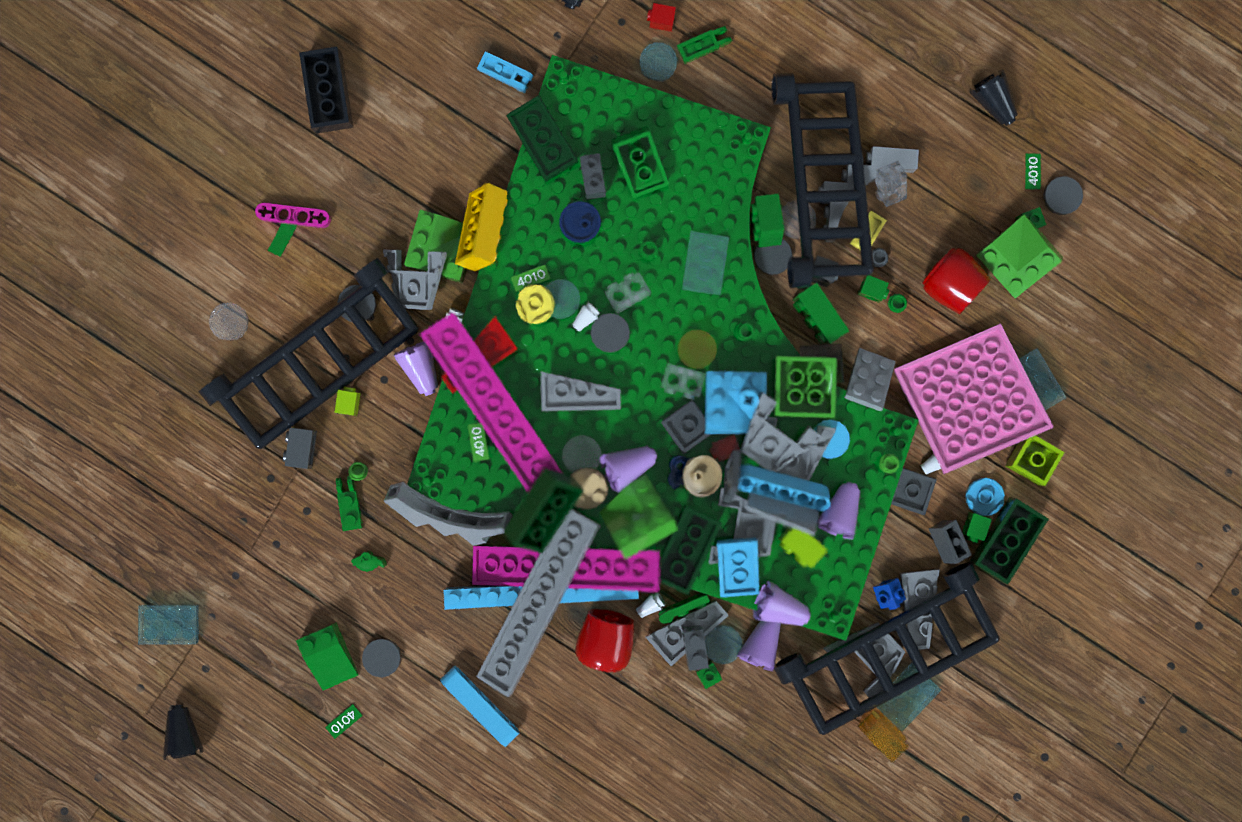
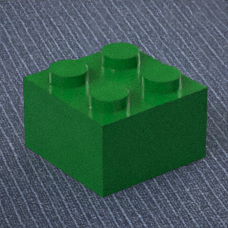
[750,194,784,248]

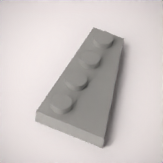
[541,372,621,411]
[900,569,939,650]
[645,600,729,666]

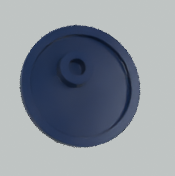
[559,201,601,243]

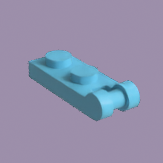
[477,51,534,93]

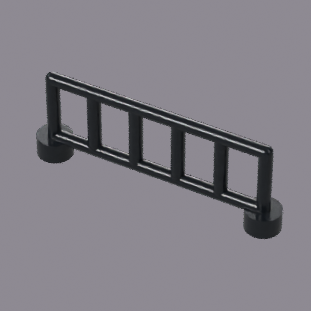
[771,73,874,288]
[199,258,419,449]
[774,562,1000,735]

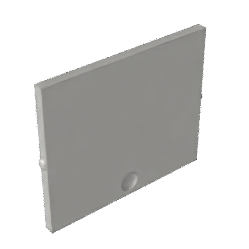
[746,493,819,535]

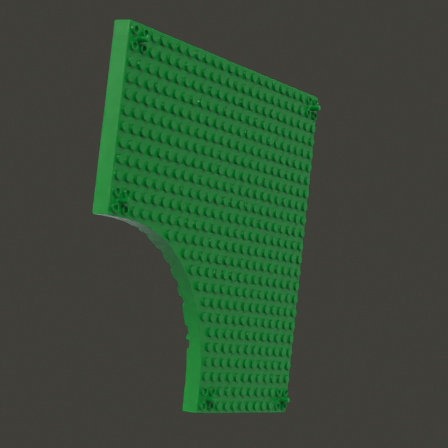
[407,55,919,641]

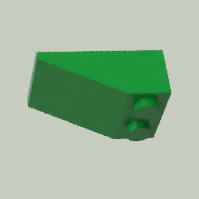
[611,125,670,199]
[296,622,359,691]

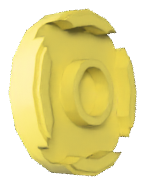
[516,285,555,324]

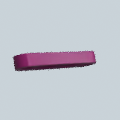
[255,203,331,228]

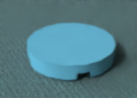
[813,420,850,459]
[965,478,1005,516]

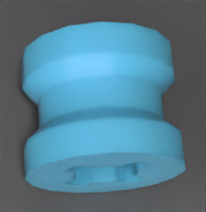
[738,388,759,410]

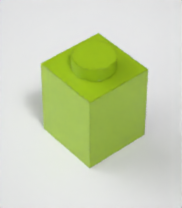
[334,387,361,416]

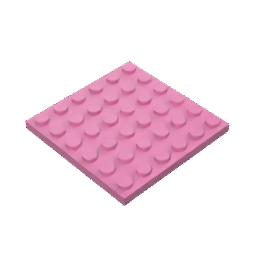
[894,324,1053,474]

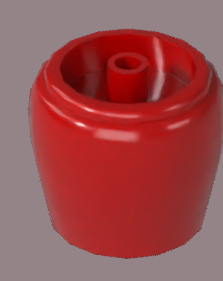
[922,248,991,315]
[575,609,634,672]

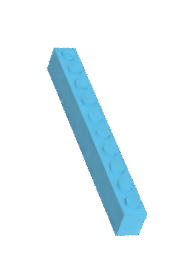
[444,585,639,609]

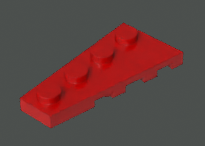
[441,317,517,394]

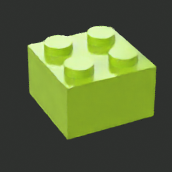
[1005,435,1065,486]
[778,526,827,568]

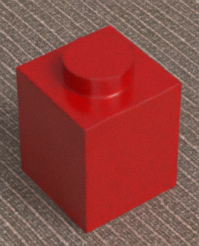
[647,3,676,32]

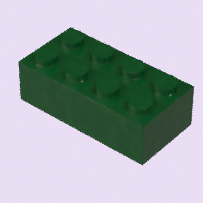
[503,468,584,553]
[969,497,1049,585]
[660,505,722,595]

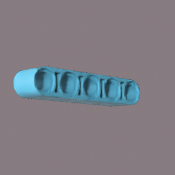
[739,465,830,511]
[440,666,520,747]

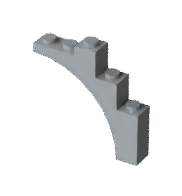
[818,146,919,243]
[384,482,513,546]

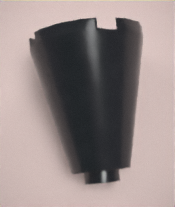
[969,69,1018,126]
[163,704,204,760]

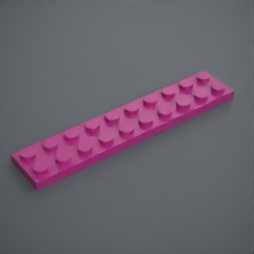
[420,312,563,492]
[472,546,660,592]

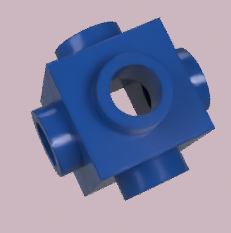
[873,578,906,610]

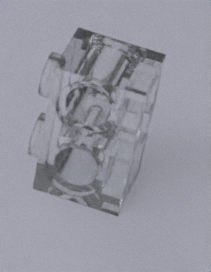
[875,161,907,207]
[605,272,651,314]
[660,364,706,400]

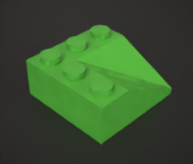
[404,210,467,283]
[976,214,1063,298]
[773,356,837,418]
[600,475,678,559]

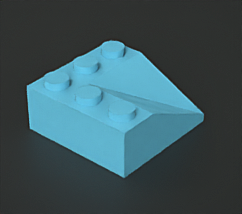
[705,371,766,435]

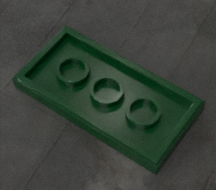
[506,95,579,182]

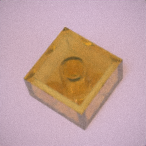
[858,710,909,763]

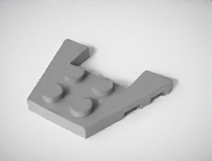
[383,249,447,310]
[741,392,823,472]
[765,417,836,481]
[708,488,776,564]
[823,622,905,697]

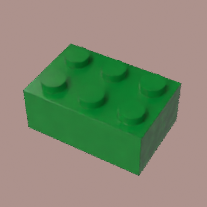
[793,283,849,347]

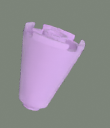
[394,341,438,396]
[600,446,657,492]
[817,482,860,539]
[753,581,810,626]
[737,620,781,671]

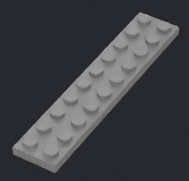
[477,509,600,697]

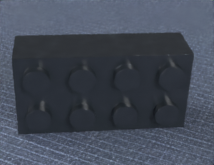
[299,47,354,134]

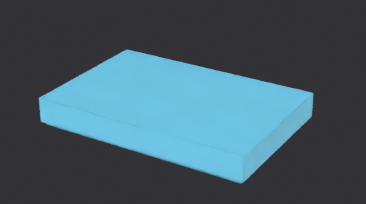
[717,538,760,597]

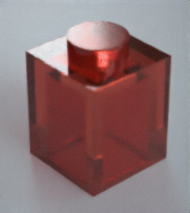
[710,435,742,462]

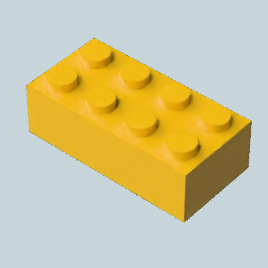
[455,183,508,271]

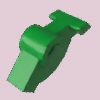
[351,551,387,572]

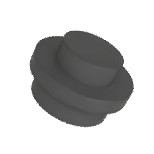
[872,248,888,267]

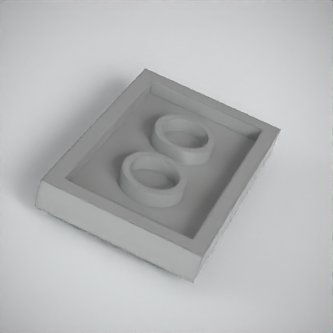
[844,348,895,412]

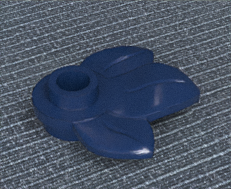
[668,455,694,489]

